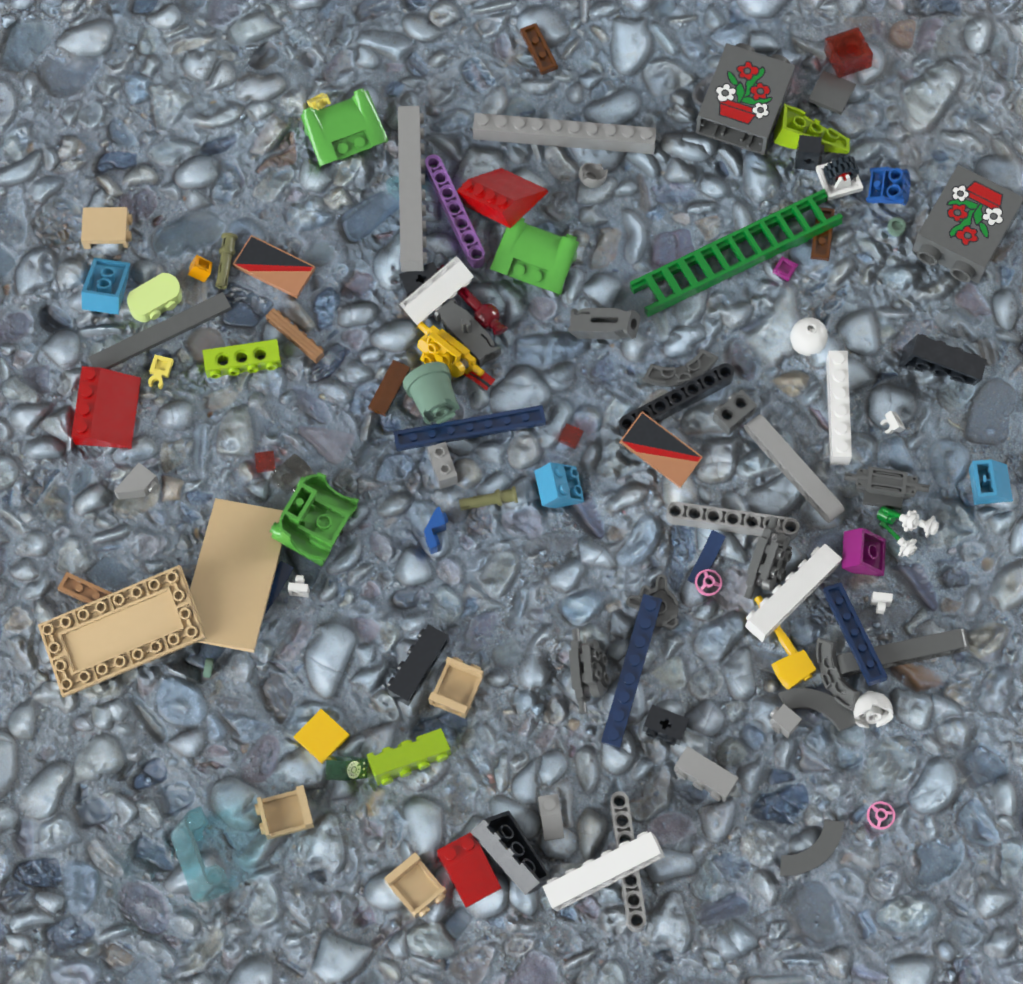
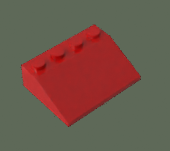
[456,168,548,229]
[71,366,141,449]

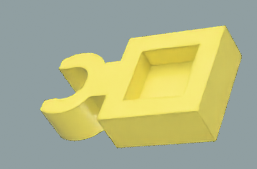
[307,93,331,110]
[148,355,174,389]

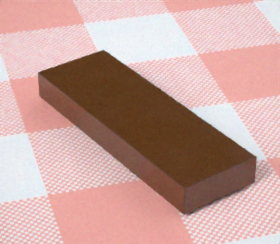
[520,23,558,75]
[810,207,835,261]
[368,360,410,417]

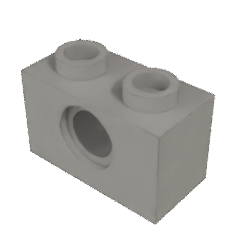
[427,442,458,489]

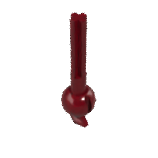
[437,265,508,335]

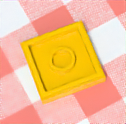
[293,709,350,764]

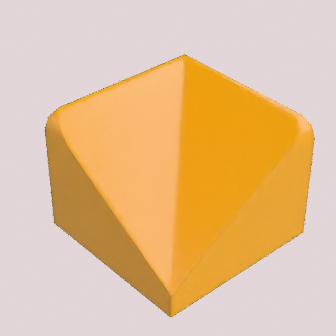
[188,255,213,282]

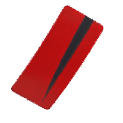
[463,371,495,390]

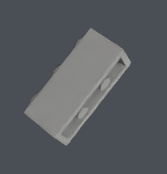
[674,746,738,802]

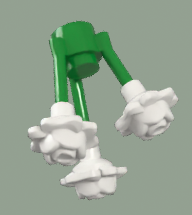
[877,506,939,557]

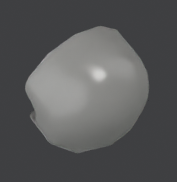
[579,163,608,188]

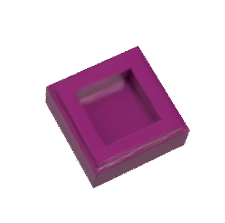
[772,256,798,282]

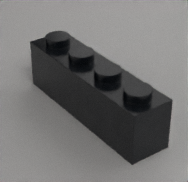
[387,624,449,706]

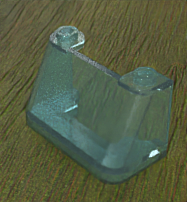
[170,806,233,903]

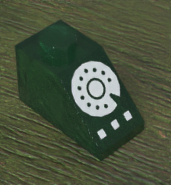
[326,756,368,781]

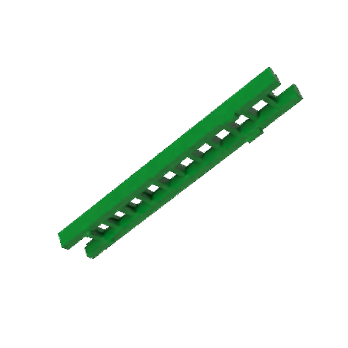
[630,189,843,317]

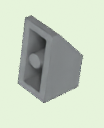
[114,463,159,500]
[538,794,564,841]

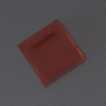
[558,423,584,449]
[255,451,276,473]

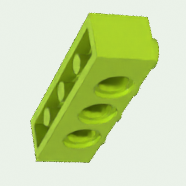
[202,339,282,379]

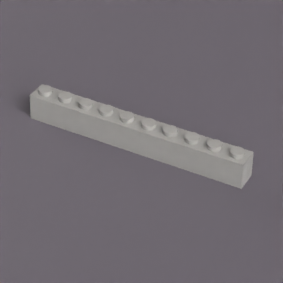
[398,106,427,272]
[473,113,656,154]

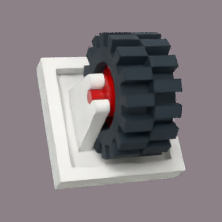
[816,156,863,201]

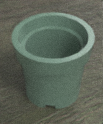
[403,362,460,425]

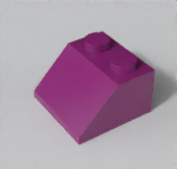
[842,528,886,576]

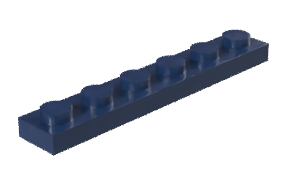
[823,582,888,686]

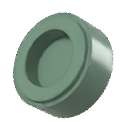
[887,217,906,237]
[203,658,214,678]

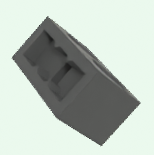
[713,390,757,435]

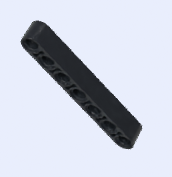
[618,363,734,437]

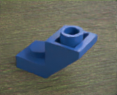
[424,507,449,554]

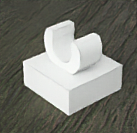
[880,411,906,434]
[288,575,310,598]
[870,592,893,615]

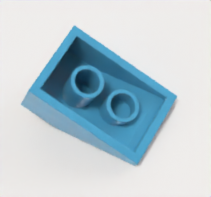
[81,258,130,315]

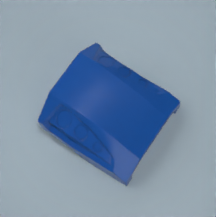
[866,167,911,205]

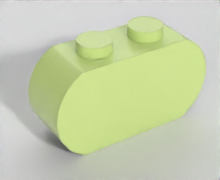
[127,273,182,322]

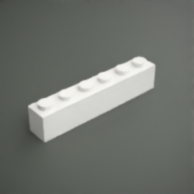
[826,351,852,465]
[745,544,842,642]
[542,831,665,911]

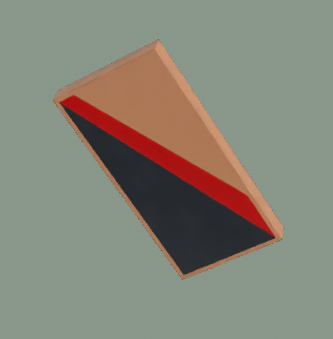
[233,235,315,298]
[619,411,703,488]

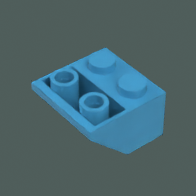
[969,459,1013,505]
[534,462,584,508]

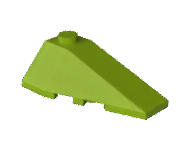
[774,104,850,154]

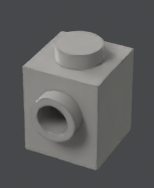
[770,704,802,738]

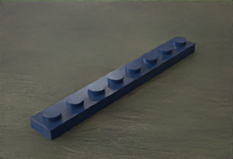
[393,405,546,451]
[601,594,662,749]

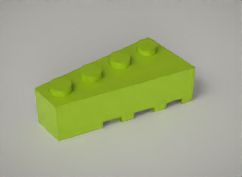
[366,728,451,786]

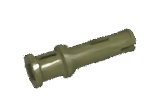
[215,233,238,289]
[459,486,518,511]

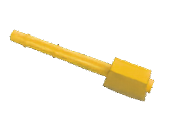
[754,595,816,690]

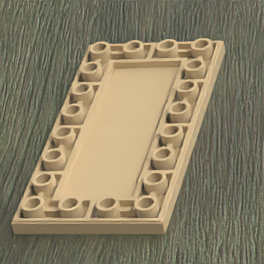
[190,498,283,653]
[38,565,207,698]

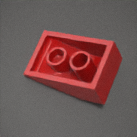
[437,833,502,908]

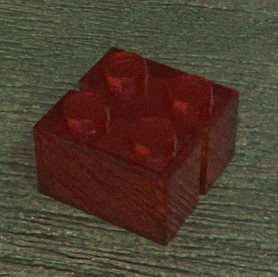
[824,27,873,78]

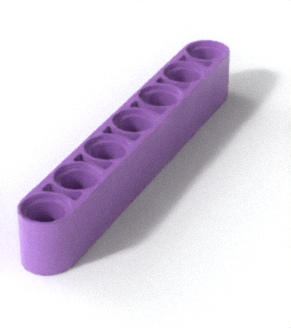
[425,154,485,268]

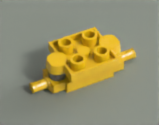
[417,322,485,379]

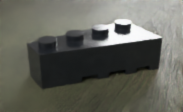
[899,334,987,386]
[470,810,552,895]

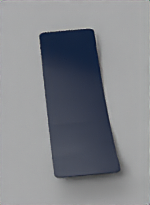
[688,530,726,587]
[264,561,293,615]

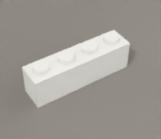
[399,256,474,325]

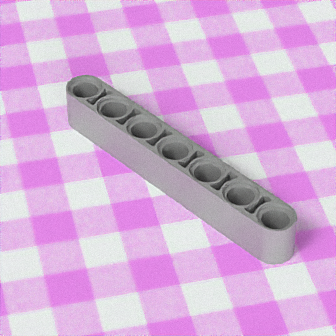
[744,414,845,523]
[666,502,800,540]
[610,791,646,932]

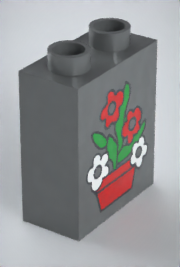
[696,43,795,155]
[913,165,1023,284]

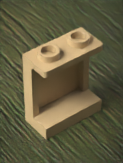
[81,207,133,249]
[428,657,484,718]
[254,785,314,840]
[384,852,447,919]

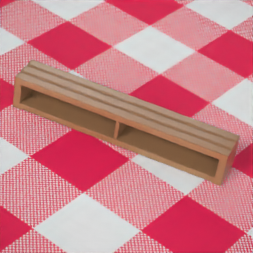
[265,308,324,364]

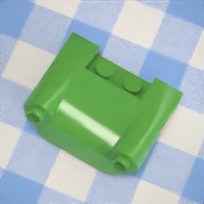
[300,88,389,167]
[490,218,579,295]
[270,472,359,567]

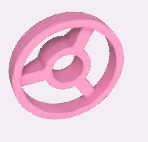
[695,569,722,596]
[867,801,895,830]

